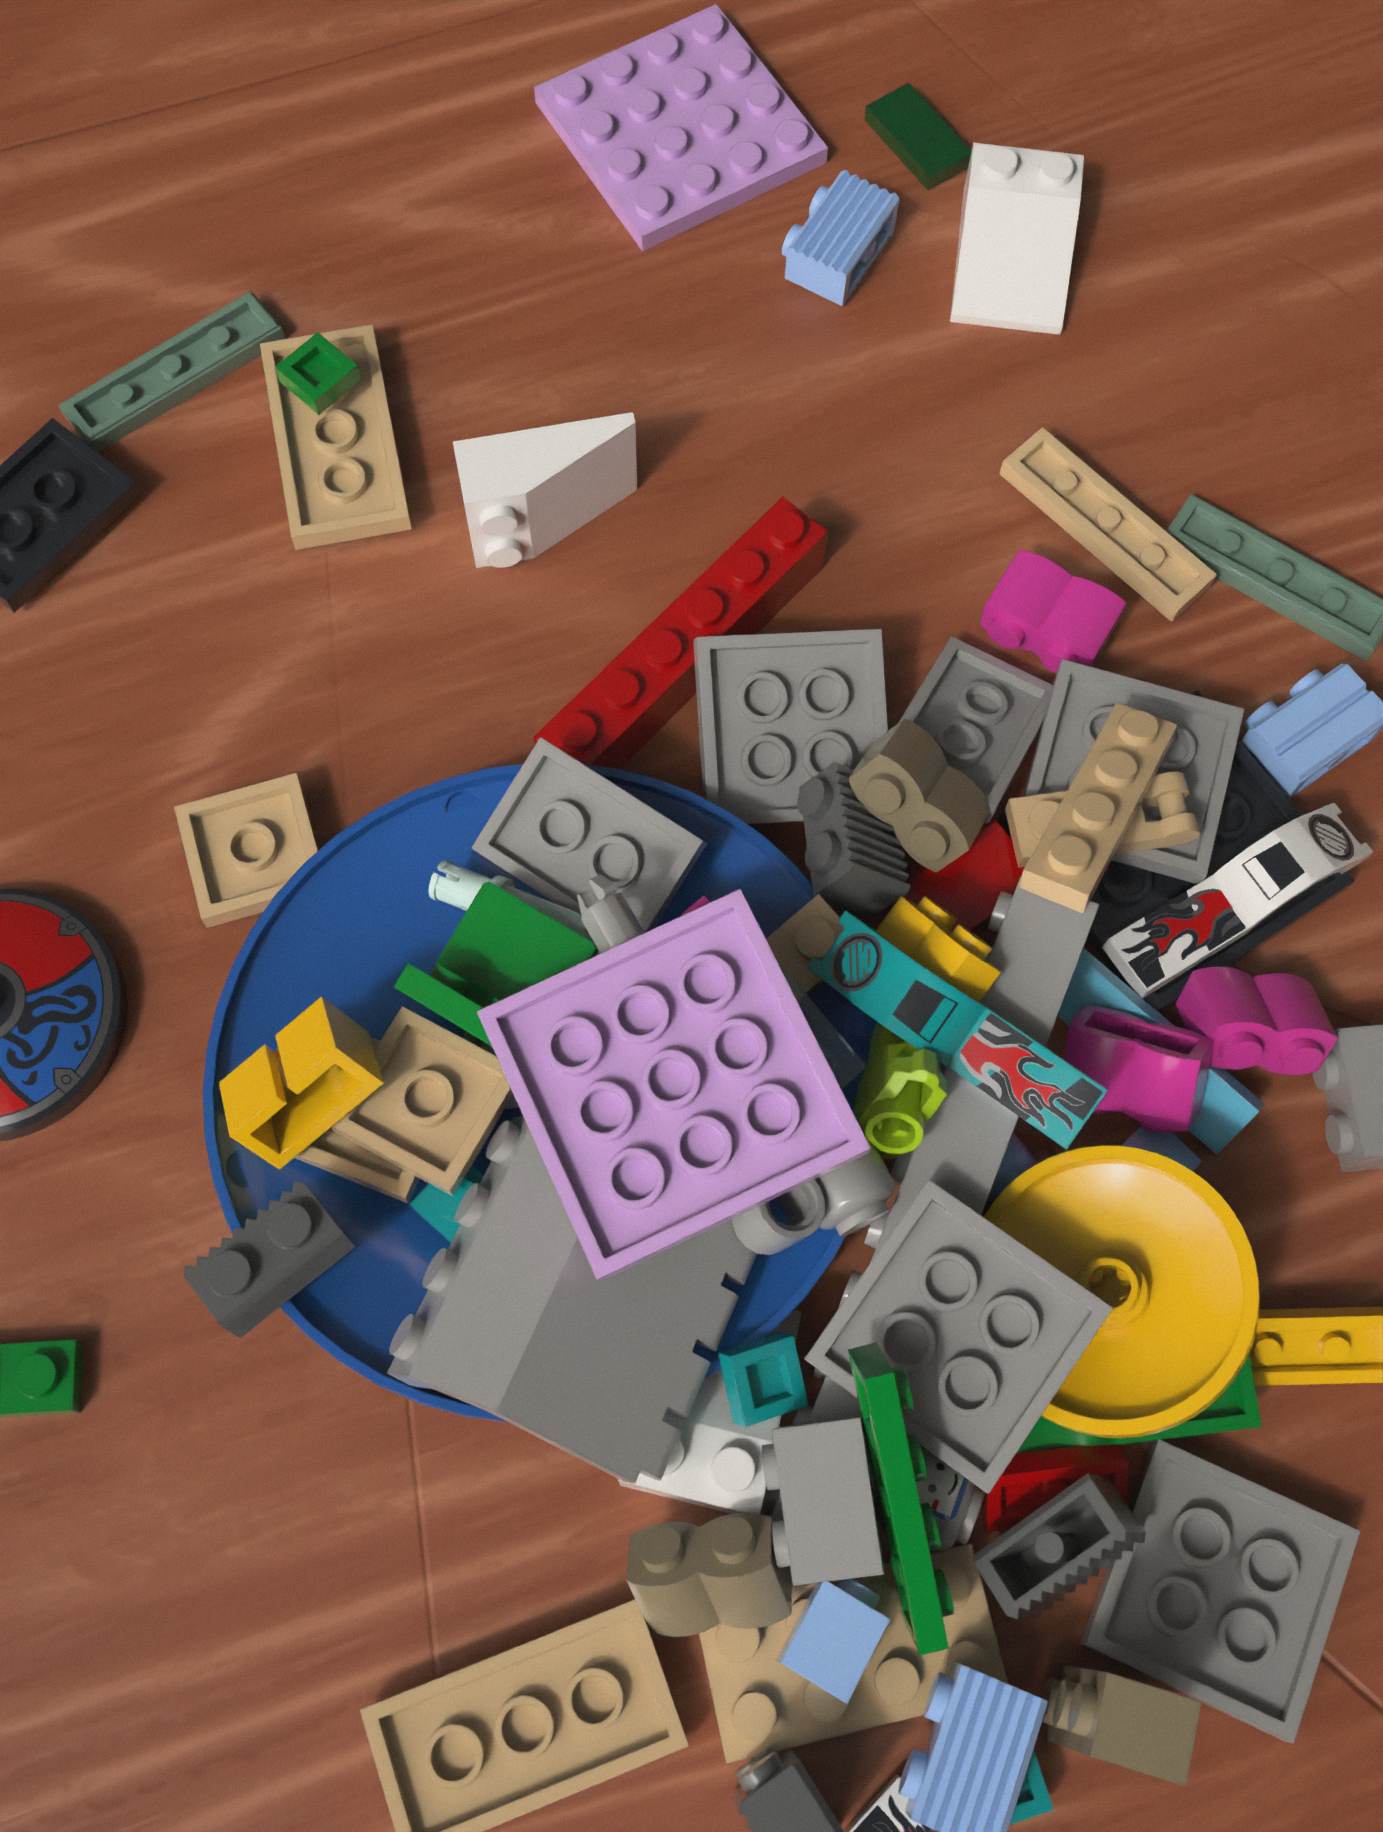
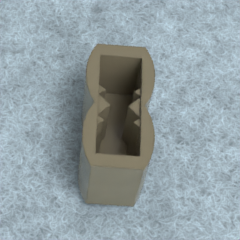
[848,719,990,872]
[626,1513,792,1637]

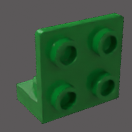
[394,882,599,1046]

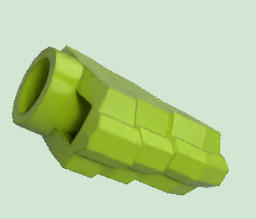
[852,1022,948,1159]

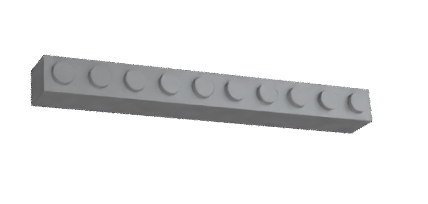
[761,876,1099,1521]

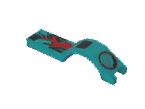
[807,911,1109,1149]

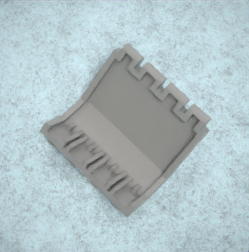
[387,1115,757,1484]

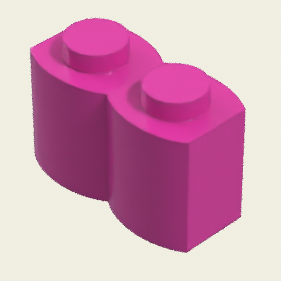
[980,550,1126,674]
[1175,967,1338,1075]
[1064,1006,1214,1134]

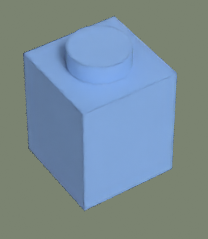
[777,1579,890,1704]

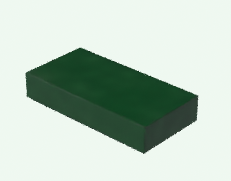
[864,82,972,190]

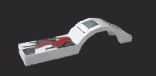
[1102,803,1373,999]

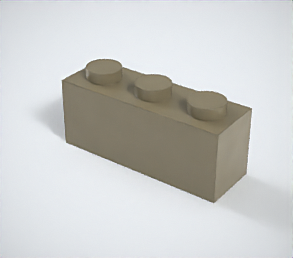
[1041,1665,1202,1786]

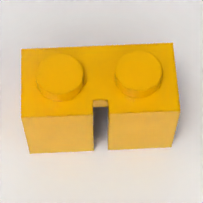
[219,996,384,1170]

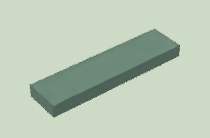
[58,291,285,453]
[1166,494,1383,661]

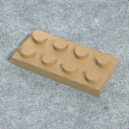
[260,324,412,550]
[699,1543,1008,1763]
[360,1600,689,1832]

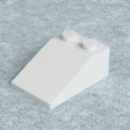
[950,143,1084,335]
[453,412,637,568]
[618,1310,802,1514]

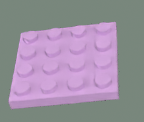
[534,4,828,252]
[477,889,871,1282]

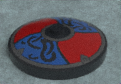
[0,889,128,1141]

